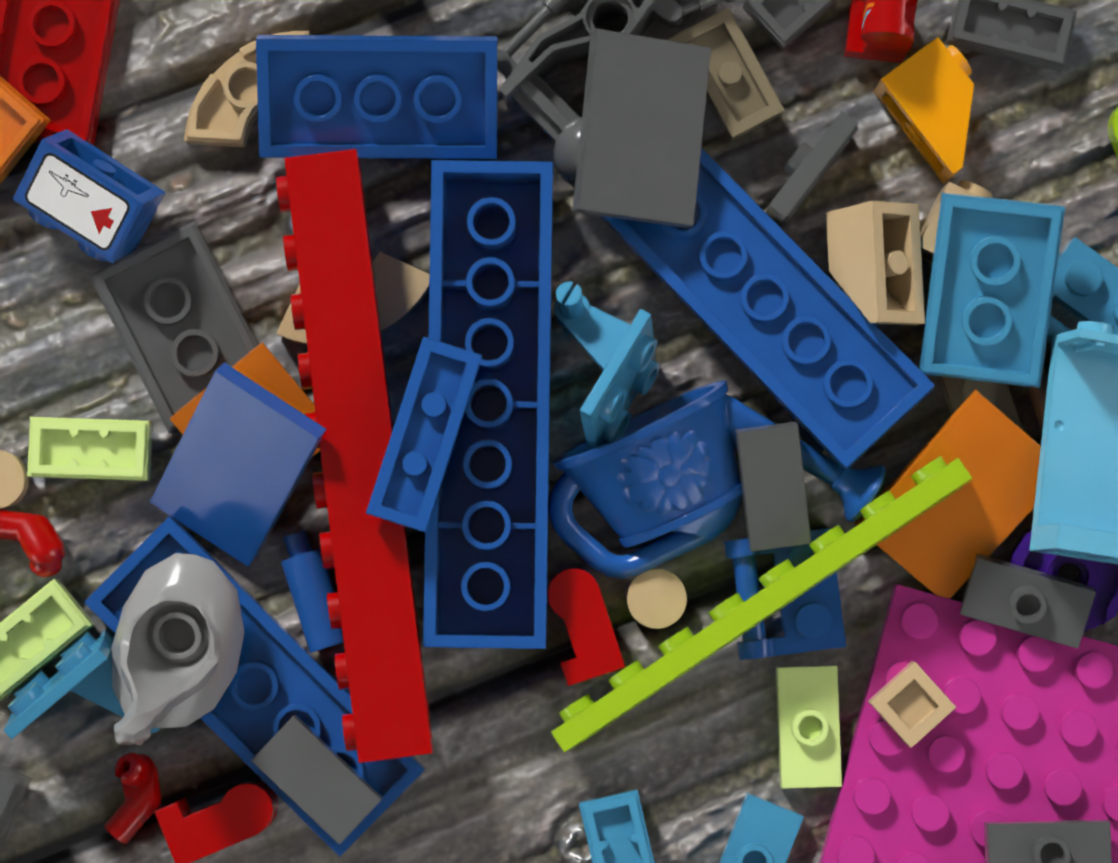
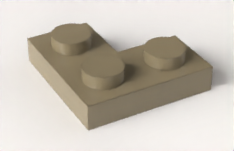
[666,7,785,142]

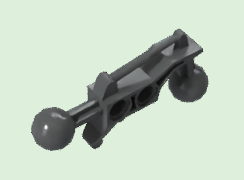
[497,0,737,188]

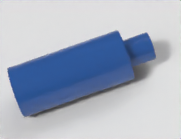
[281,530,344,653]

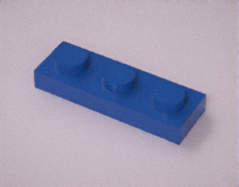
[366,336,482,533]

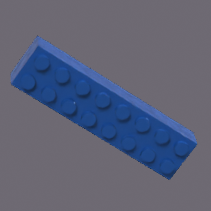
[423,160,553,649]

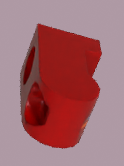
[844,0,918,63]
[548,568,625,686]
[154,780,279,863]

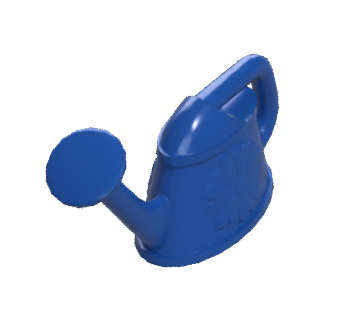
[548,380,886,579]

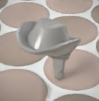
[111,553,244,746]

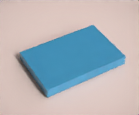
[918,192,1065,388]

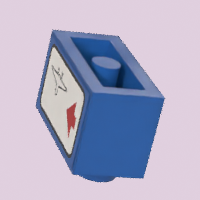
[12,129,166,264]

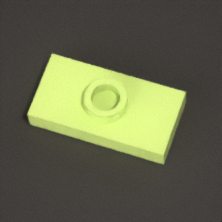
[27,417,153,481]
[0,579,96,701]
[776,665,842,789]

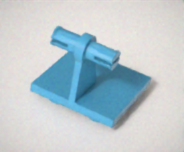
[554,281,660,450]
[3,628,161,740]

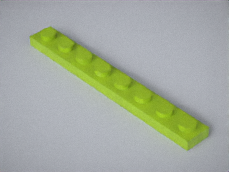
[551,456,972,752]

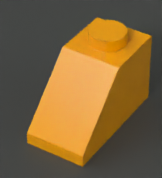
[873,37,974,184]

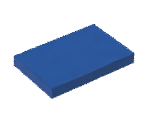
[149,362,327,567]

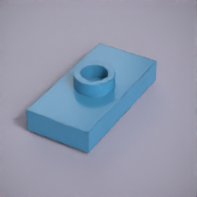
[579,788,654,863]
[719,792,804,863]

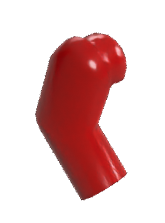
[0,509,65,577]
[104,752,162,844]

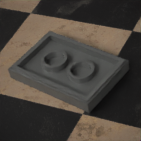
[572,29,711,228]
[89,222,259,434]

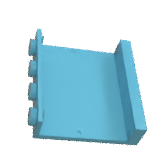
[1029,321,1118,565]

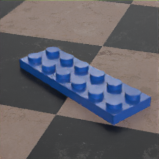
[599,148,935,472]
[84,517,426,857]

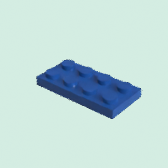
[256,35,497,159]

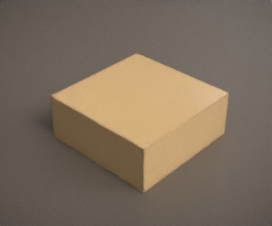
[867,661,956,748]

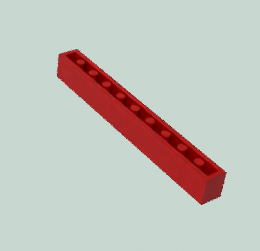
[276,149,434,763]

